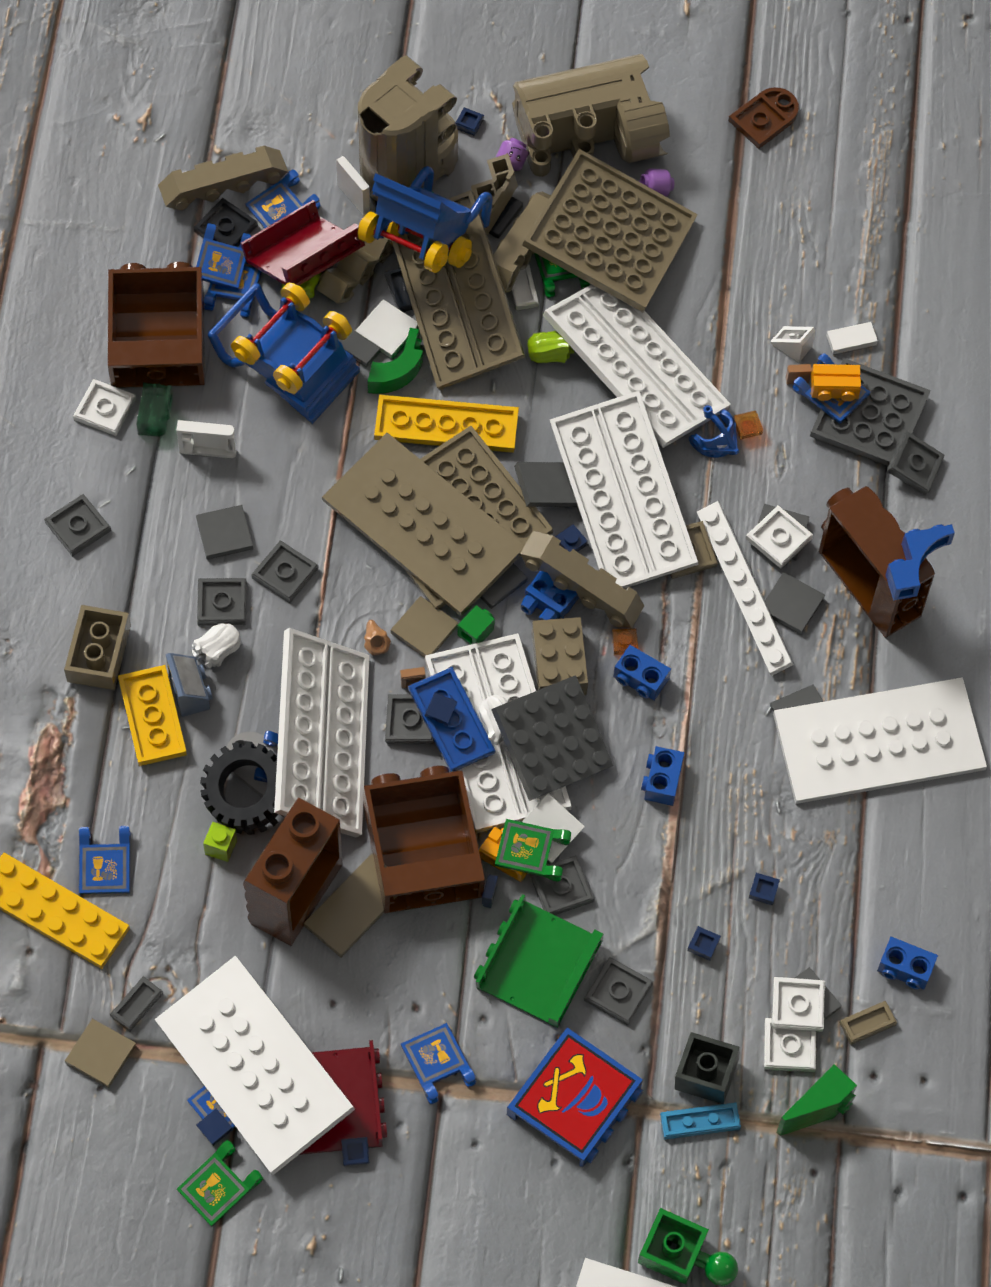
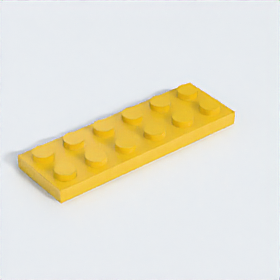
[374,395,519,453]
[0,852,130,969]

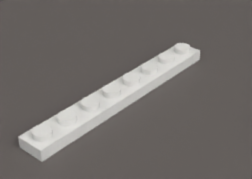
[697,501,794,676]

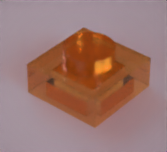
[734,410,763,440]
[612,628,638,655]

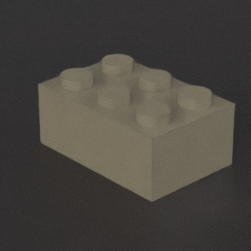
[64,605,131,690]
[532,617,588,695]

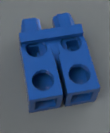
[521,571,579,620]

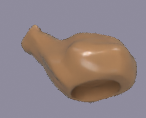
[364,620,391,656]

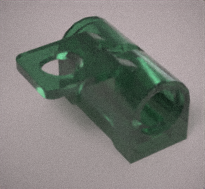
[136,383,173,437]

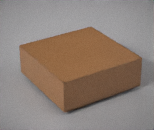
[786,364,812,384]
[400,667,426,688]

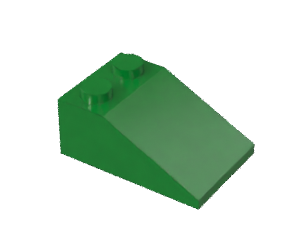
[776,1064,857,1136]

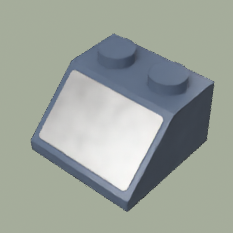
[165,653,213,717]

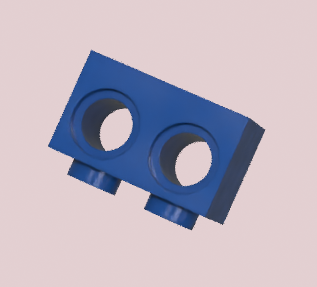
[613,645,671,701]
[641,746,685,806]
[877,936,938,990]

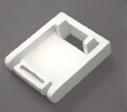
[176,420,236,458]

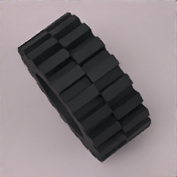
[200,741,284,835]

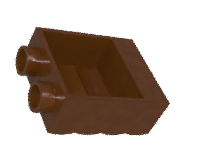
[108,262,205,388]
[818,486,935,638]
[363,766,485,914]
[243,797,343,946]

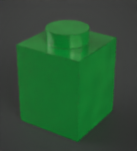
[457,605,495,645]

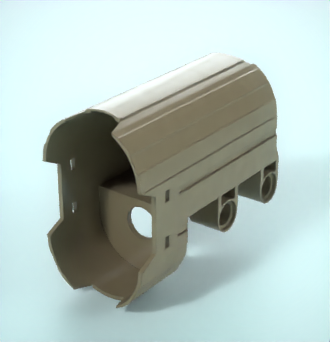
[512,54,670,177]
[358,55,458,201]

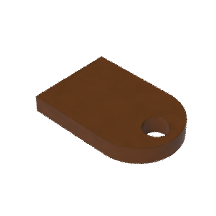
[728,87,799,149]

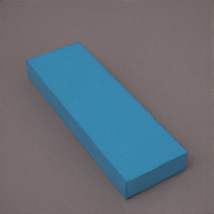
[660,1102,741,1140]

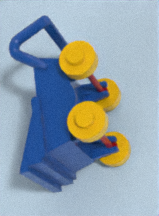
[358,166,493,273]
[208,282,360,424]

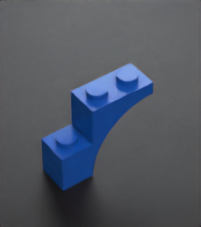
[886,524,955,601]

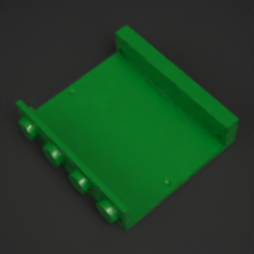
[474,894,603,1028]

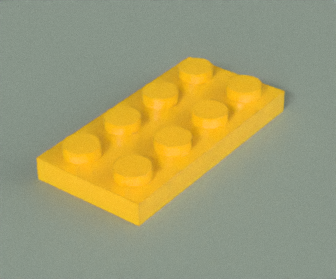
[118,665,187,766]

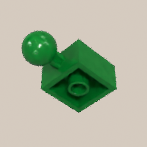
[638,1208,738,1286]

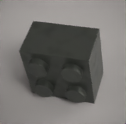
[675,1032,740,1105]

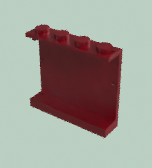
[240,200,365,286]
[299,1040,387,1155]

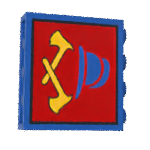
[507,1028,643,1168]

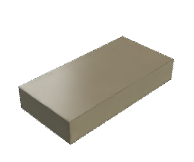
[839,1000,897,1045]

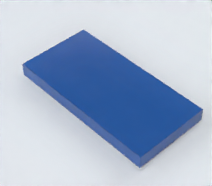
[408,667,496,772]

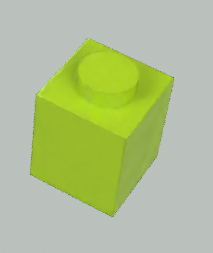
[203,821,237,862]

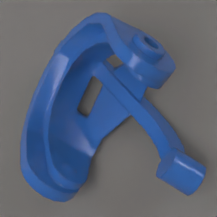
[689,405,739,458]

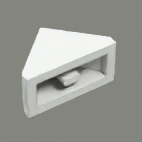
[770,326,816,363]

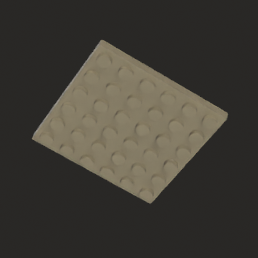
[522,149,698,312]
[403,426,553,609]

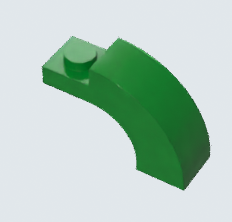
[367,328,423,394]

